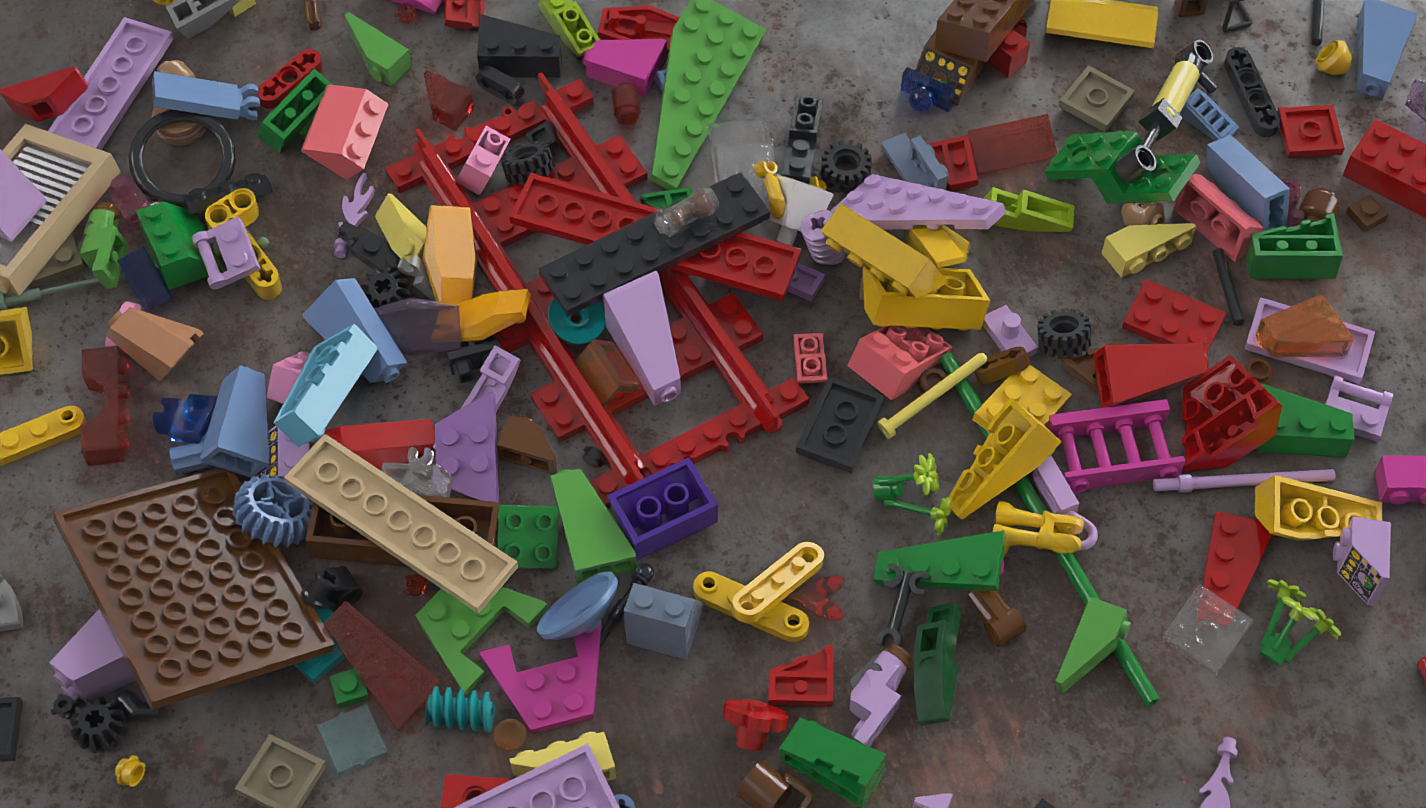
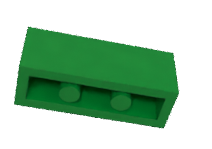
[257,69,334,154]

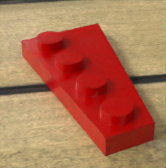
[1195,511,1273,631]

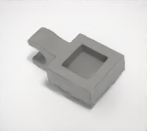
[398,255,435,300]

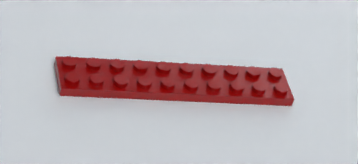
[509,173,802,301]

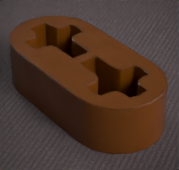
[974,346,1030,384]

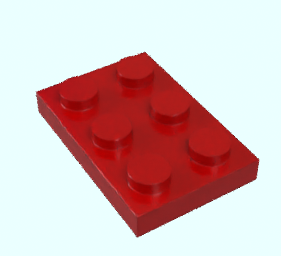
[1122,279,1227,354]

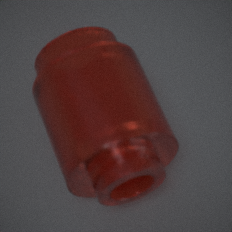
[611,82,641,125]

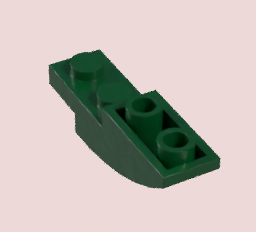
[914,602,962,726]

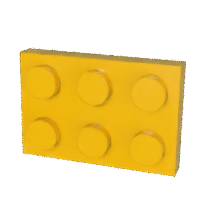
[972,365,1072,431]

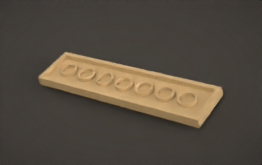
[284,434,518,614]

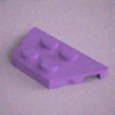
[435,392,499,502]

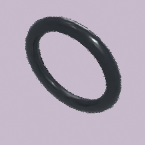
[129,109,236,208]

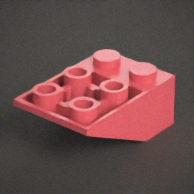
[847,325,952,400]

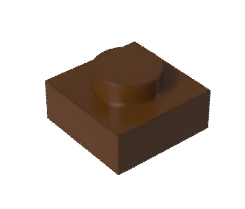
[1346,195,1388,232]

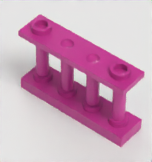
[1047,399,1185,493]

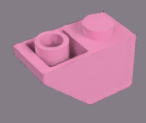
[455,126,510,195]
[266,352,310,404]

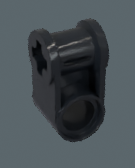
[301,566,363,609]

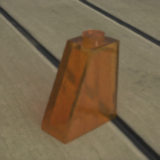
[1256,294,1354,357]

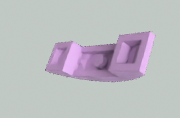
[433,346,521,448]

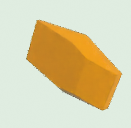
[423,205,477,307]
[432,289,531,343]

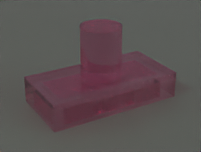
[106,174,151,226]

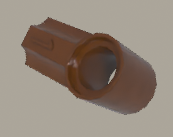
[967,590,1026,647]

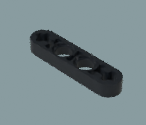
[1224,47,1280,137]

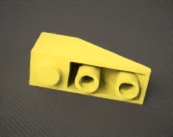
[1102,223,1196,278]
[510,731,616,781]

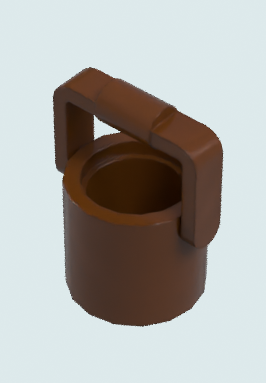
[737,761,815,808]

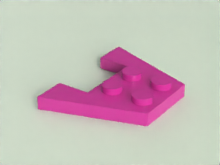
[479,622,602,734]

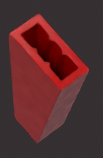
[1093,343,1209,408]

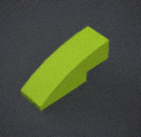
[984,187,1075,232]

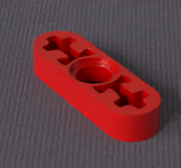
[257,49,323,109]

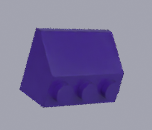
[607,458,718,561]

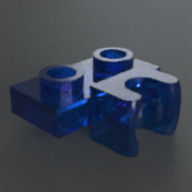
[152,394,218,444]

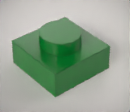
[329,667,370,709]

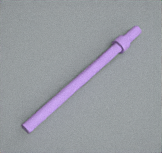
[1153,469,1336,493]

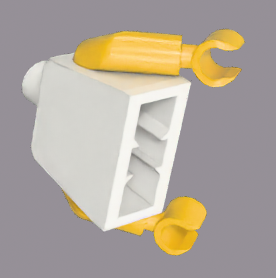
[754,160,833,246]

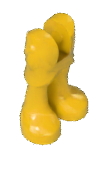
[993,501,1084,556]

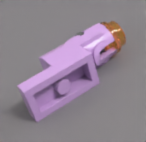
[849,644,912,747]

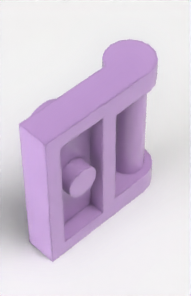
[192,217,261,289]
[1325,375,1393,442]

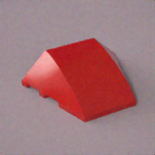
[1182,355,1283,471]

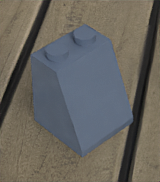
[624,583,705,660]

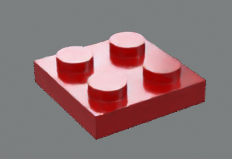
[1278,105,1345,158]

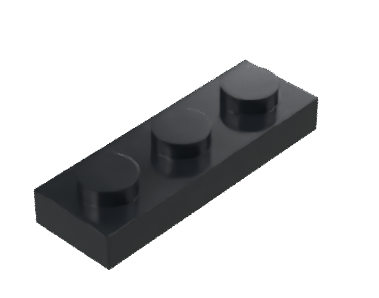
[182,173,273,214]

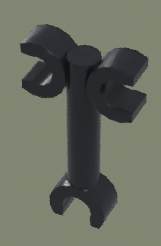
[877,564,932,650]

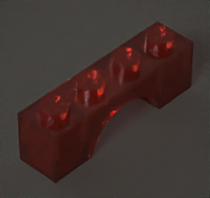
[81,346,129,466]

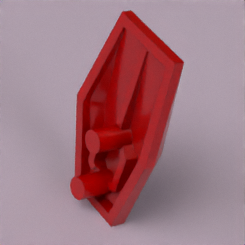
[597,5,680,53]

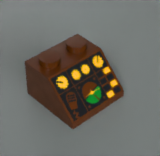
[910,28,984,106]

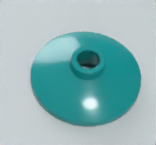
[548,298,606,345]

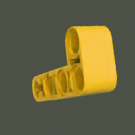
[205,188,282,300]

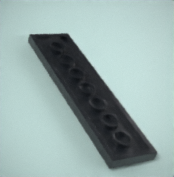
[538,172,771,317]

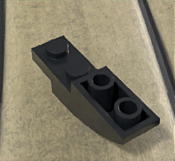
[782,95,823,185]

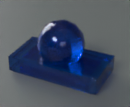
[901,67,956,112]
[117,246,173,312]

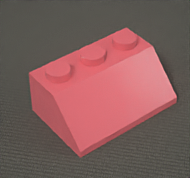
[301,84,388,180]
[1173,174,1264,262]

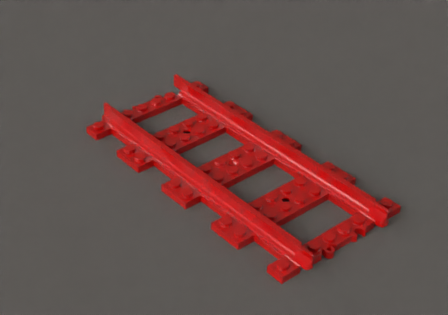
[385,72,809,509]

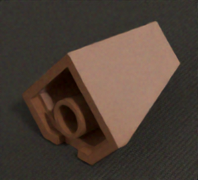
[105,307,204,382]

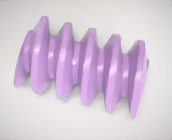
[801,210,846,265]

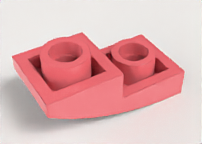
[793,333,827,383]

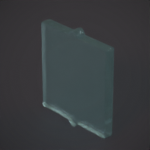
[317,704,388,775]

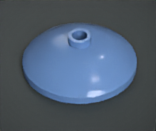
[537,572,618,640]

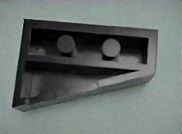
[477,14,562,78]

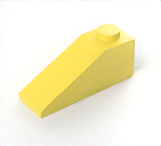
[375,194,427,262]

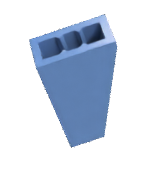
[1356,0,1418,100]
[1206,135,1290,231]
[302,278,407,383]
[200,365,269,478]

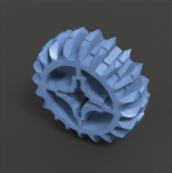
[233,473,314,548]

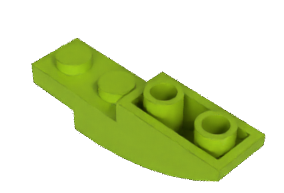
[538,0,600,57]

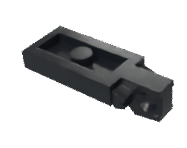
[338,221,406,277]

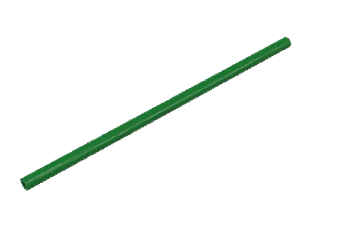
[939,353,1160,707]

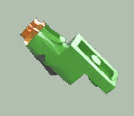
[77,202,129,289]

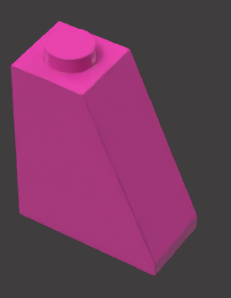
[583,39,667,97]

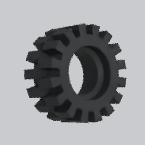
[821,140,872,193]
[500,141,555,185]
[1037,308,1091,359]

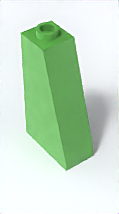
[551,469,637,584]

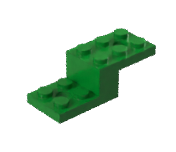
[1044,131,1201,203]

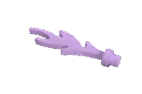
[334,173,375,258]
[1199,737,1238,808]

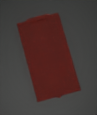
[968,114,1058,174]

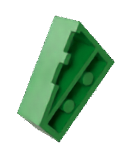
[1245,213,1343,279]
[1255,383,1355,457]
[779,717,886,808]

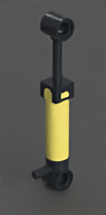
[1115,40,1217,184]

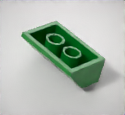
[136,202,223,290]

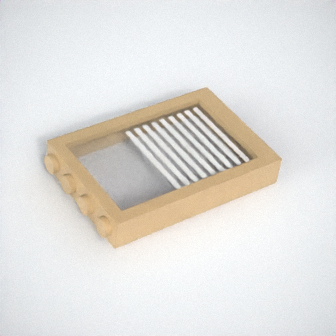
[0,124,121,296]

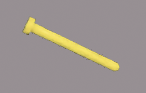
[877,353,987,439]

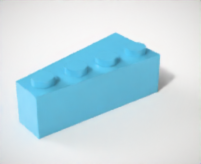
[273,324,378,447]

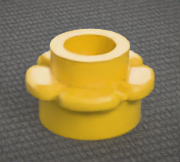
[115,755,145,787]

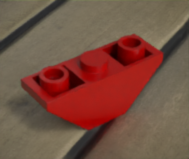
[0,66,88,123]

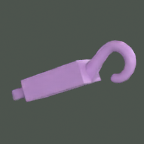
[1030,455,1098,551]

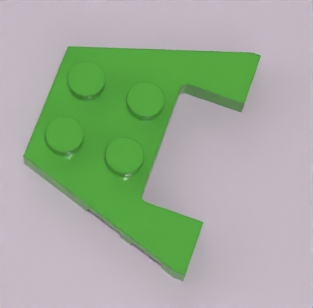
[415,587,548,696]

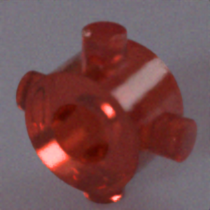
[394,3,418,24]
[404,574,428,596]

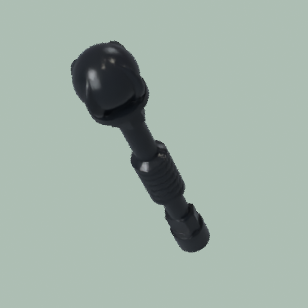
[600,563,654,649]

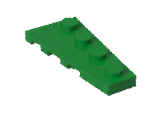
[873,530,1006,591]

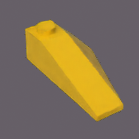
[903,225,970,268]
[949,398,1062,520]
[1255,475,1382,541]

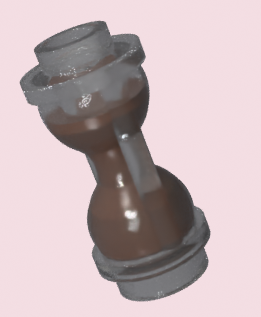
[654,187,719,237]

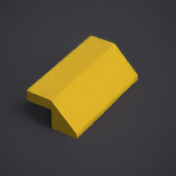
[1046,0,1158,48]

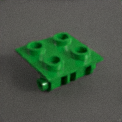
[497,505,559,568]

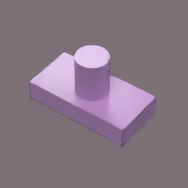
[982,305,1038,357]

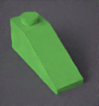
[345,12,412,87]
[1056,597,1131,694]

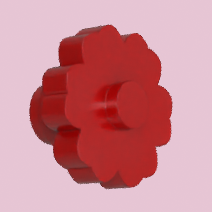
[722,699,789,751]

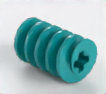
[425,686,495,733]

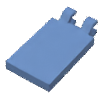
[152,71,260,120]

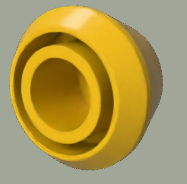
[1316,40,1352,76]

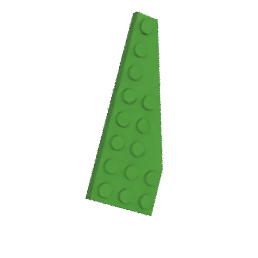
[650,0,766,190]

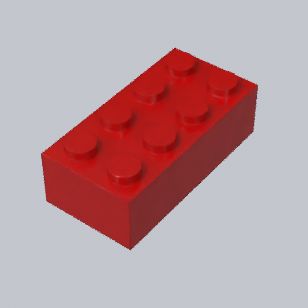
[1342,119,1426,218]

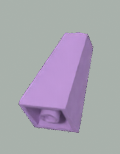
[603,271,681,406]

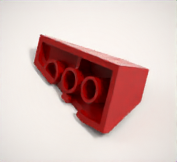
[312,419,435,476]

